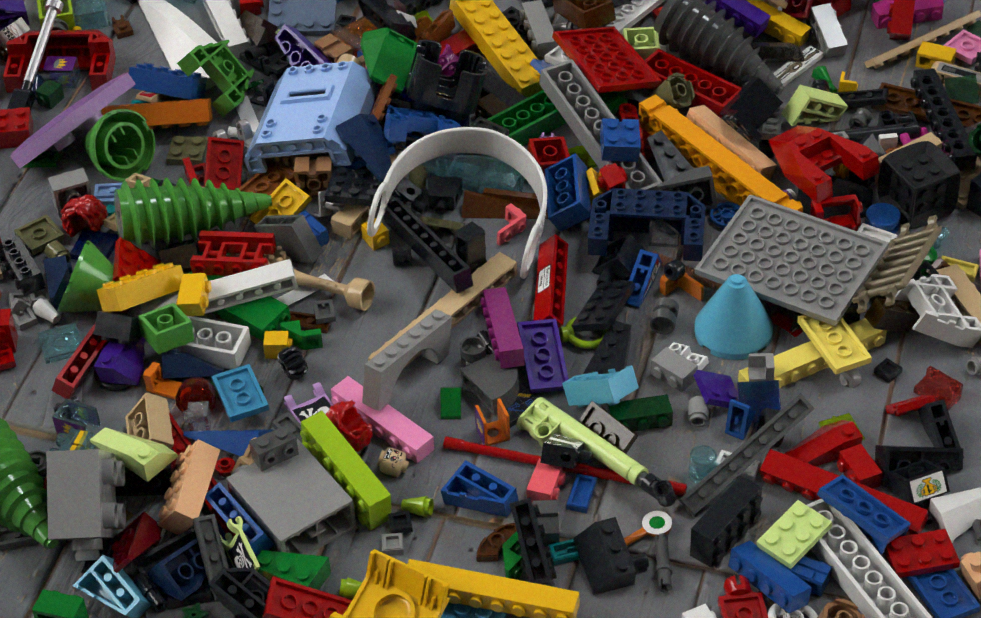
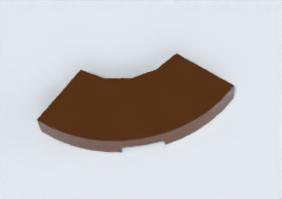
[476,523,517,562]

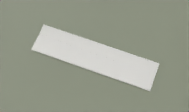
[236,93,259,129]
[276,274,333,305]

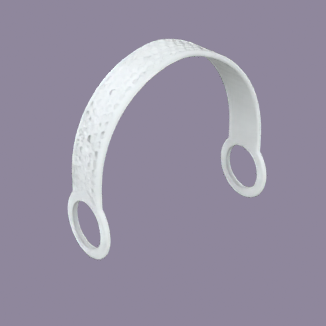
[367,127,548,279]

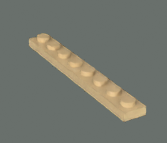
[864,10,981,69]

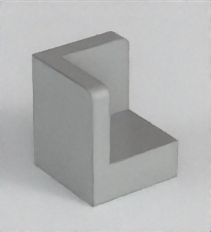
[748,353,775,382]

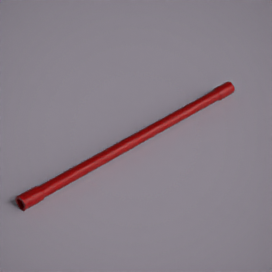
[443,436,687,496]

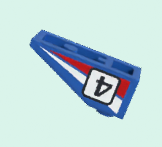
[625,249,662,308]

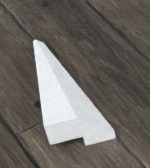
[929,487,981,543]

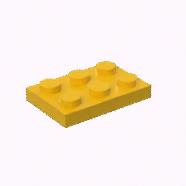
[249,178,312,225]

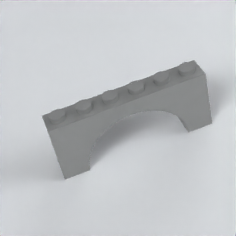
[362,309,452,411]

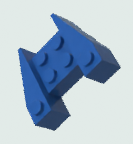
[383,105,461,144]

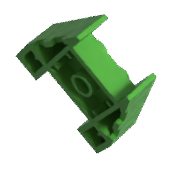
[177,40,254,117]

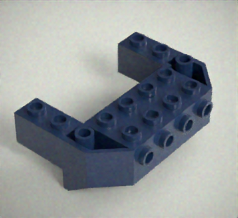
[588,188,706,262]

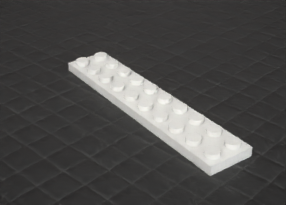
[545,0,666,65]

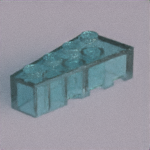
[74,0,110,30]

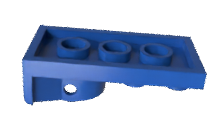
[817,474,911,555]

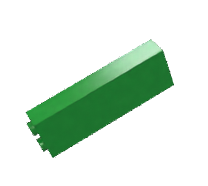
[188,271,291,342]

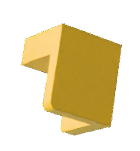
[838,71,858,93]

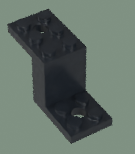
[719,75,783,141]

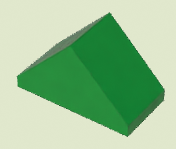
[440,387,462,419]

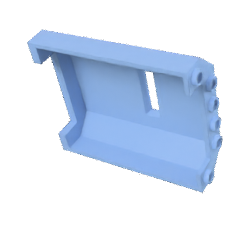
[244,61,379,174]

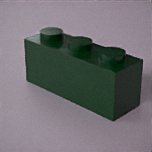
[608,394,673,431]

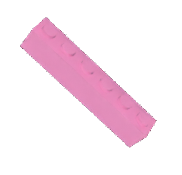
[331,376,435,463]

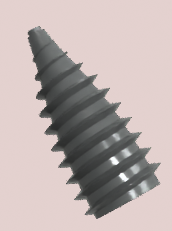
[654,0,785,96]

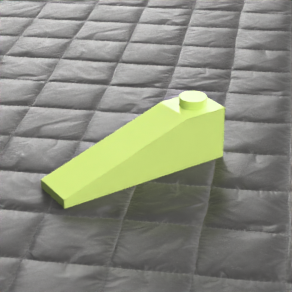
[90,427,178,482]

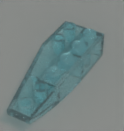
[420,154,525,194]

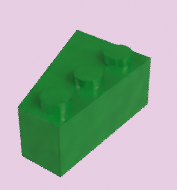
[256,550,331,590]

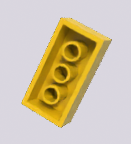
[96,263,183,312]

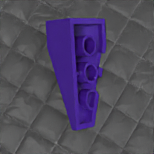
[94,336,145,385]

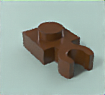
[112,15,134,39]

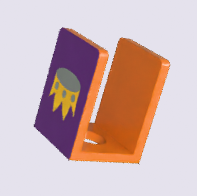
[475,398,510,446]

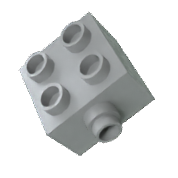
[46,449,126,561]

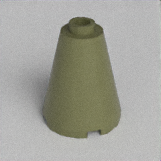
[647,73,695,109]

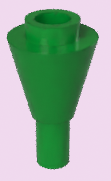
[812,66,837,93]

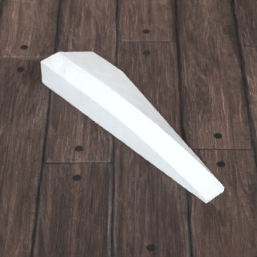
[137,0,217,90]

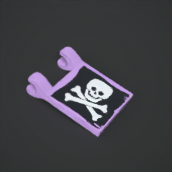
[284,382,334,424]

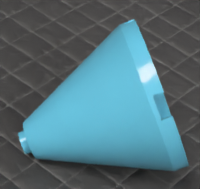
[694,274,773,360]

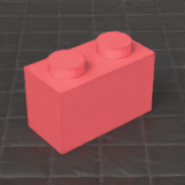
[526,459,566,501]

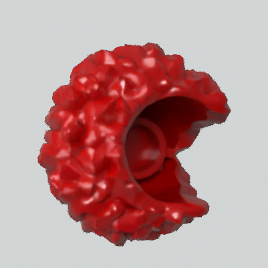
[60,194,108,237]
[326,400,373,452]

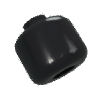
[664,260,686,281]

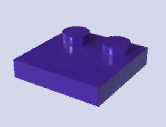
[693,370,742,408]

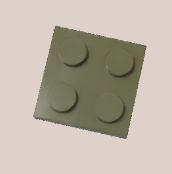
[166,136,208,165]
[14,214,65,255]

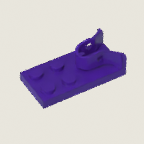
[517,319,569,394]

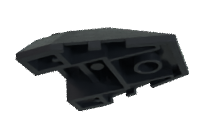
[797,174,873,219]

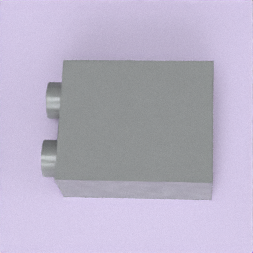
[226,439,356,555]

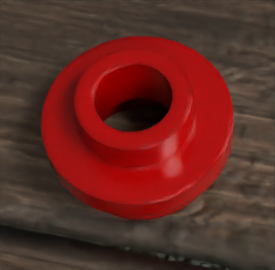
[215,457,236,477]

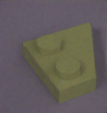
[420,216,465,233]

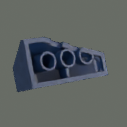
[335,114,392,182]

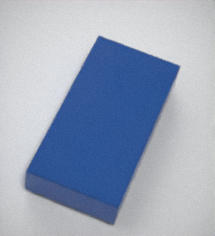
[566,474,597,514]

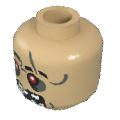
[377,447,409,477]

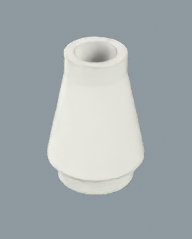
[32,298,61,324]

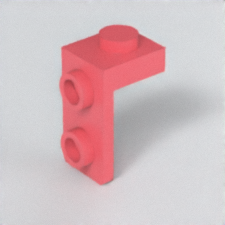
[497,203,527,246]

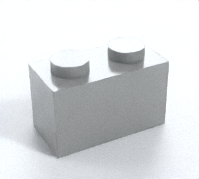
[651,347,698,392]

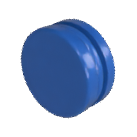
[865,203,901,234]

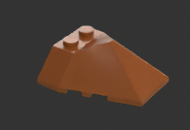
[413,9,455,43]

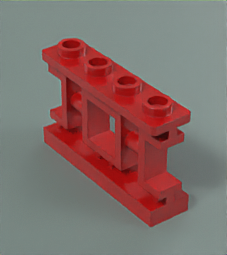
[190,231,277,276]

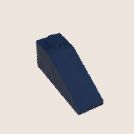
[43,255,73,311]
[162,348,225,378]

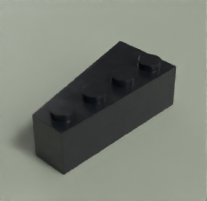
[583,320,631,401]

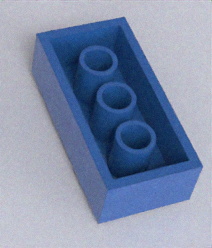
[129,63,207,100]
[545,153,591,232]

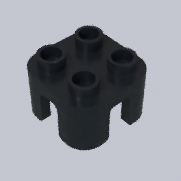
[406,40,487,121]

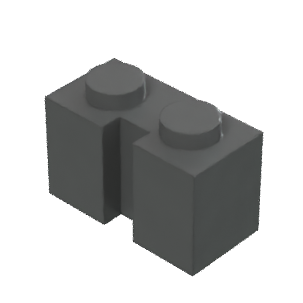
[533,500,559,546]

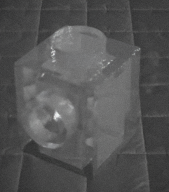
[184,401,212,431]

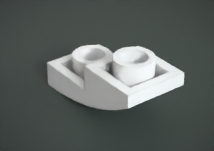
[668,342,709,370]

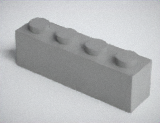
[519,0,558,57]

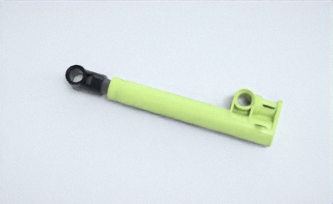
[516,397,676,507]

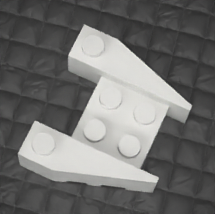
[895,274,981,348]

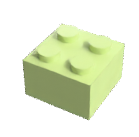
[623,27,660,60]

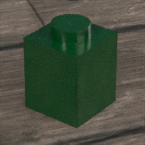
[35,79,65,109]

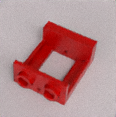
[810,194,863,231]

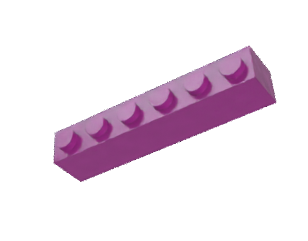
[480,287,525,369]

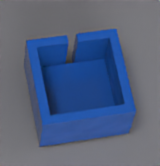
[600,118,641,162]

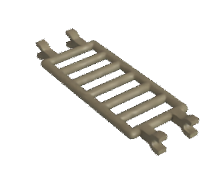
[852,215,942,314]

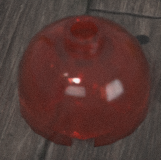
[175,377,216,418]

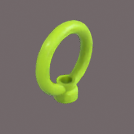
[559,317,608,349]

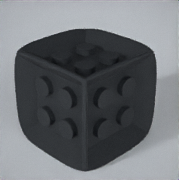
[877,141,961,229]

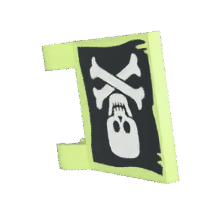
[220,516,260,571]

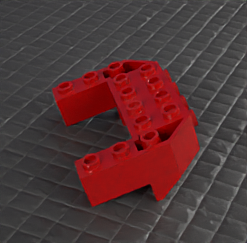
[3,29,116,93]

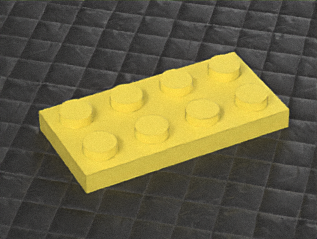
[797,315,872,375]

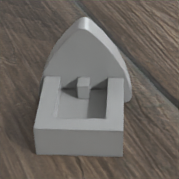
[10,298,38,331]

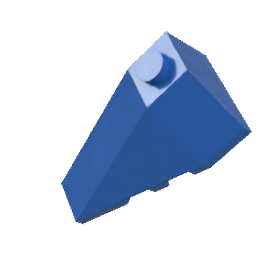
[183,429,275,456]

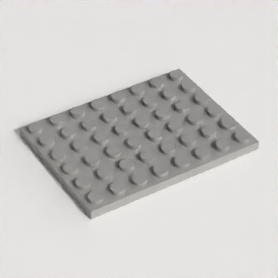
[695,194,889,326]

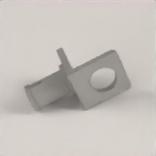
[308,190,345,217]

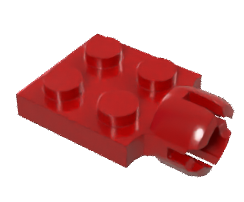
[717,575,768,618]

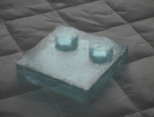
[37,323,81,364]

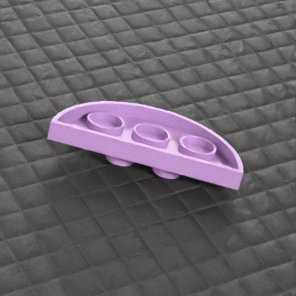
[10,72,136,169]

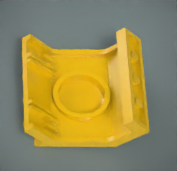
[329,549,451,618]

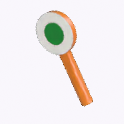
[624,511,672,546]

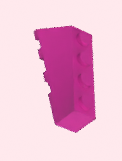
[871,0,944,29]

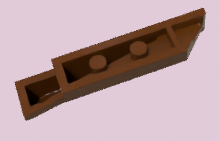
[462,188,548,219]

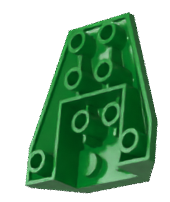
[360,27,417,94]

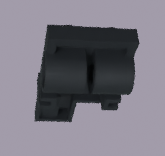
[239,40,291,80]

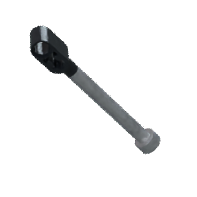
[7,0,64,110]

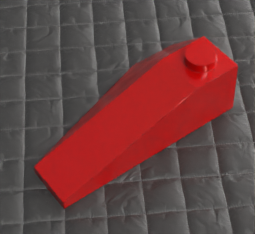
[784,420,863,466]

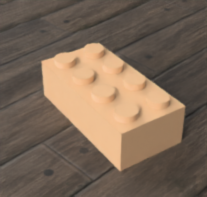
[158,439,220,535]

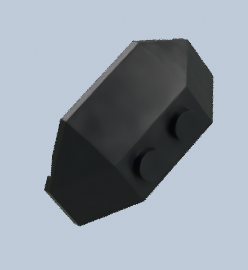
[208,568,270,618]

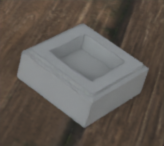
[381,533,404,555]

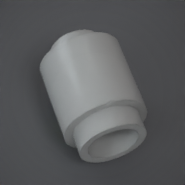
[688,396,709,427]

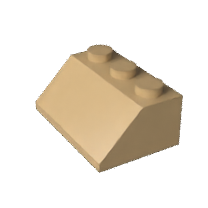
[125,392,174,449]

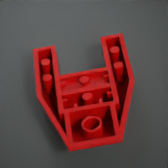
[768,125,879,204]

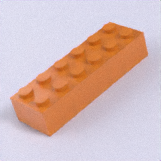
[101,98,213,129]

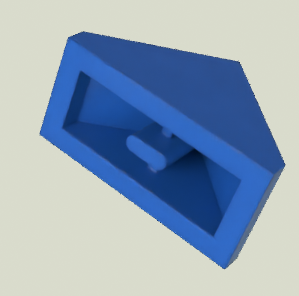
[725,399,756,440]

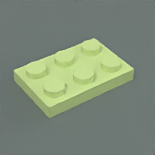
[756,500,832,569]

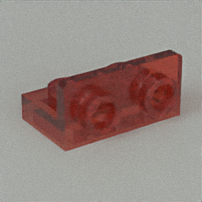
[913,366,963,411]

